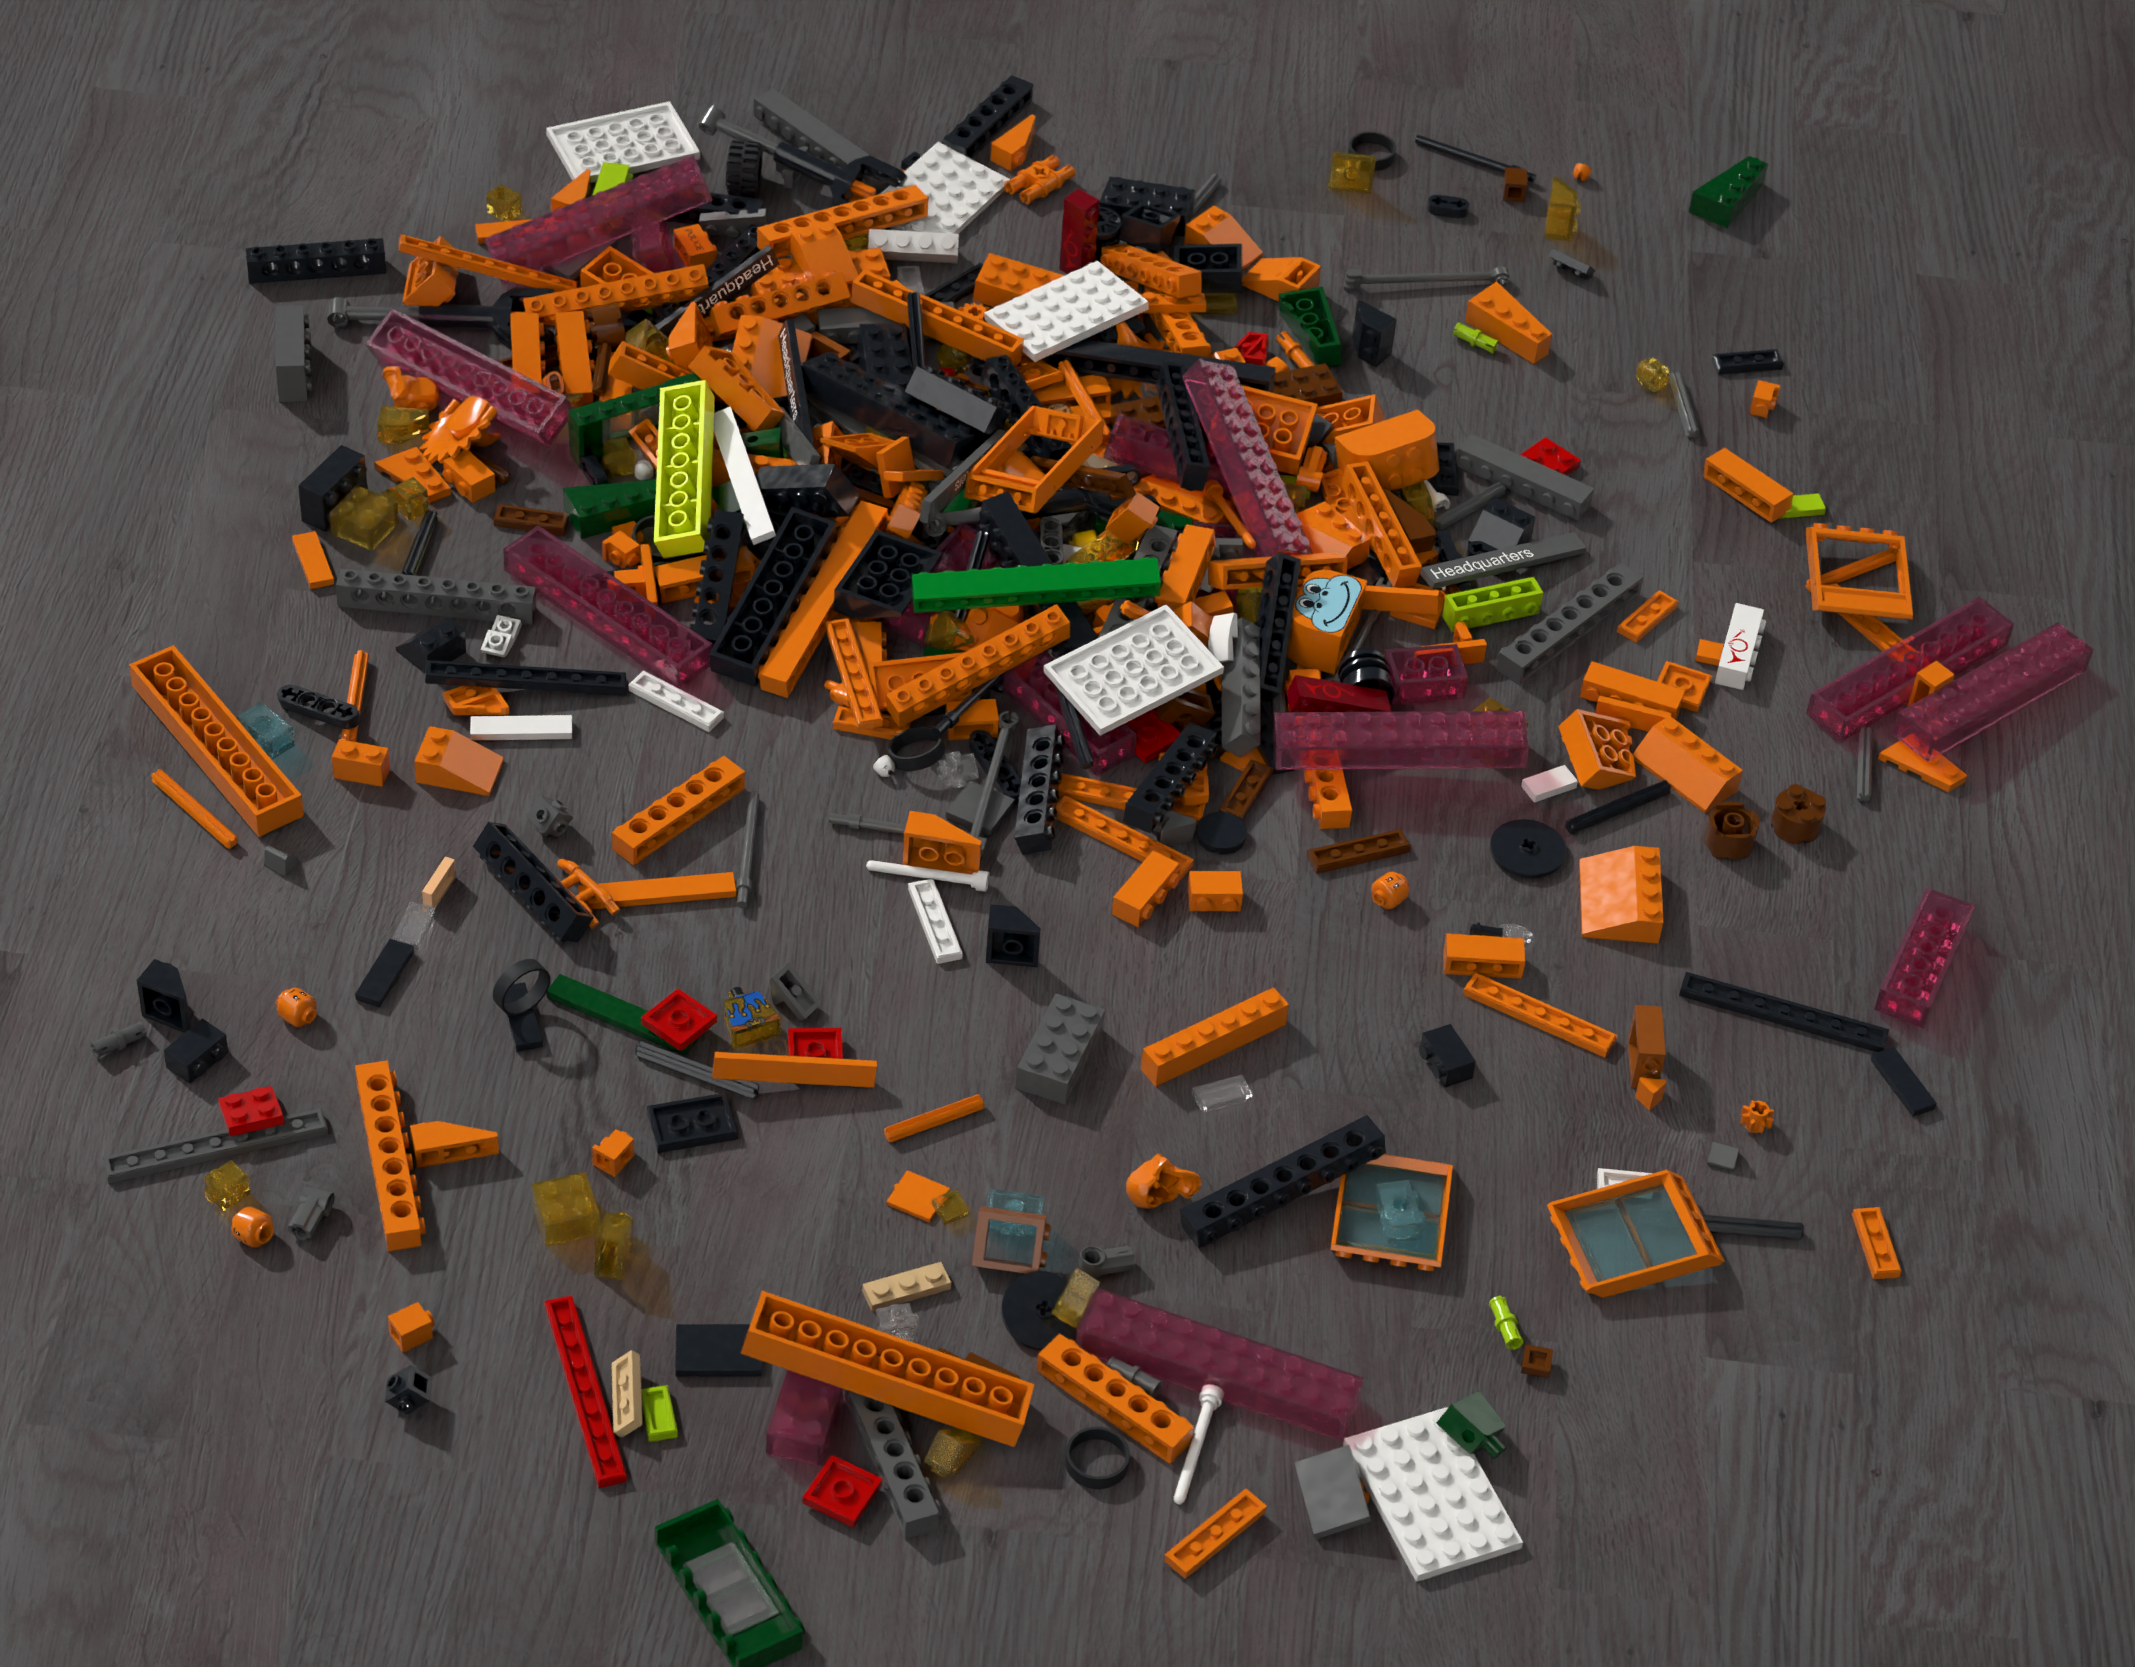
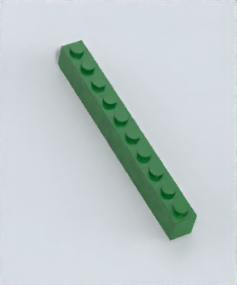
[912,557,1161,613]

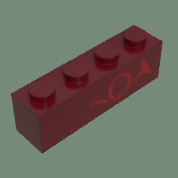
[1059,189,1099,274]
[1286,675,1391,729]

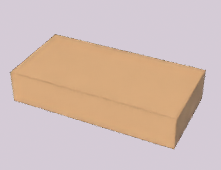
[422,857,456,912]

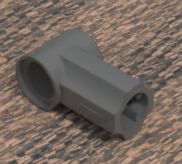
[288,1185,335,1241]
[1077,1246,1135,1283]

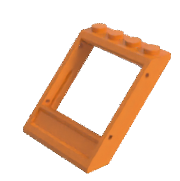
[964,406,1105,513]
[1806,523,1913,620]

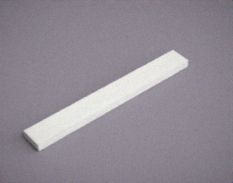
[714,407,776,545]

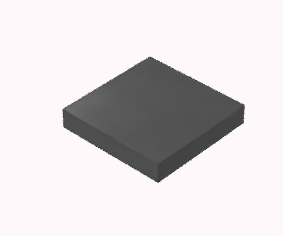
[946,780,1015,836]

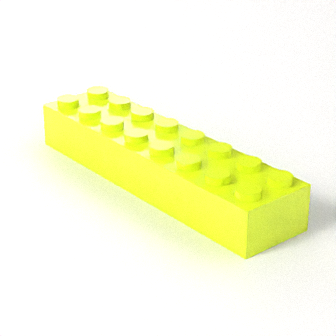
[654,380,715,558]

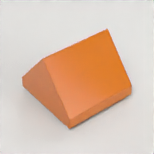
[1636,1077,1666,1111]

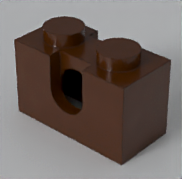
[1156,689,1215,728]

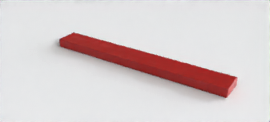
[544,1295,627,1488]

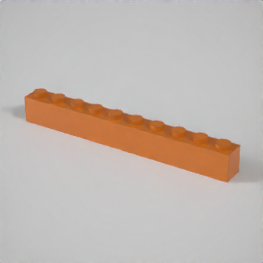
[758,501,888,698]

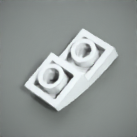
[1208,613,1238,663]
[481,615,522,657]

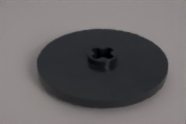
[1490,819,1566,878]
[1001,1271,1085,1351]

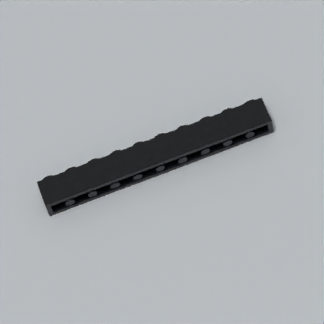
[1045,339,1276,395]

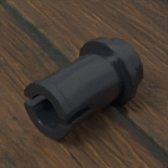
[1469,922,1503,937]

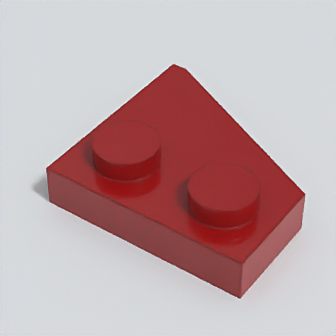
[1233,332,1269,366]

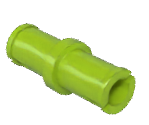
[1453,322,1499,354]
[1489,1296,1523,1350]

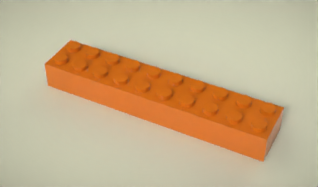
[129,645,304,837]
[741,1291,1035,1447]

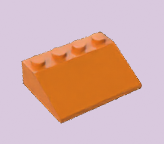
[726,315,812,407]
[1208,382,1318,476]
[1134,470,1238,538]
[1579,846,1663,944]

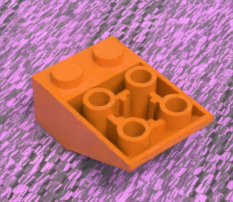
[1242,257,1321,302]

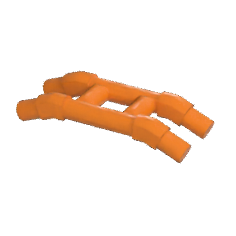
[556,859,620,929]

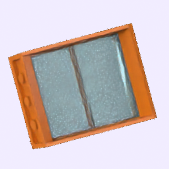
[1330,1154,1453,1271]
[1547,1170,1725,1298]

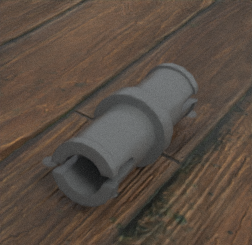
[90,1021,147,1058]
[1106,1356,1163,1398]

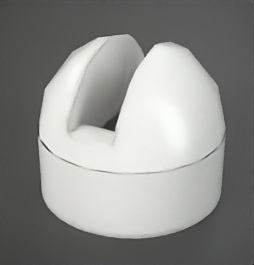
[635,460,654,480]
[873,755,895,777]

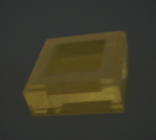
[931,1189,970,1225]

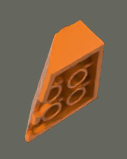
[1268,502,1371,570]
[1558,709,1636,790]

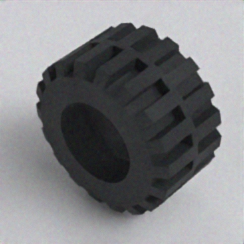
[726,140,763,198]

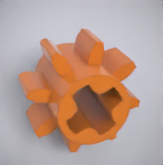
[1740,1100,1774,1134]

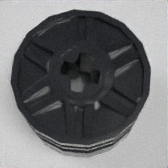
[1095,207,1121,263]
[1337,649,1395,704]

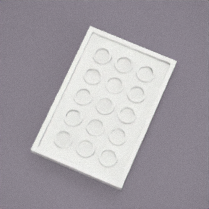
[546,102,700,183]
[881,142,1010,234]
[984,261,1149,362]
[1044,605,1224,736]
[1343,1407,1523,1582]

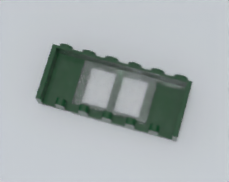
[568,372,702,469]
[655,1499,805,1667]

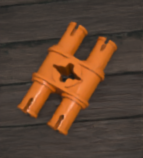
[1004,155,1076,204]

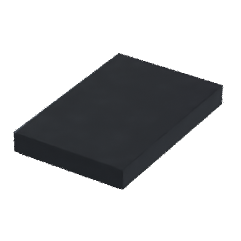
[646,1093,738,1153]
[675,1324,761,1376]

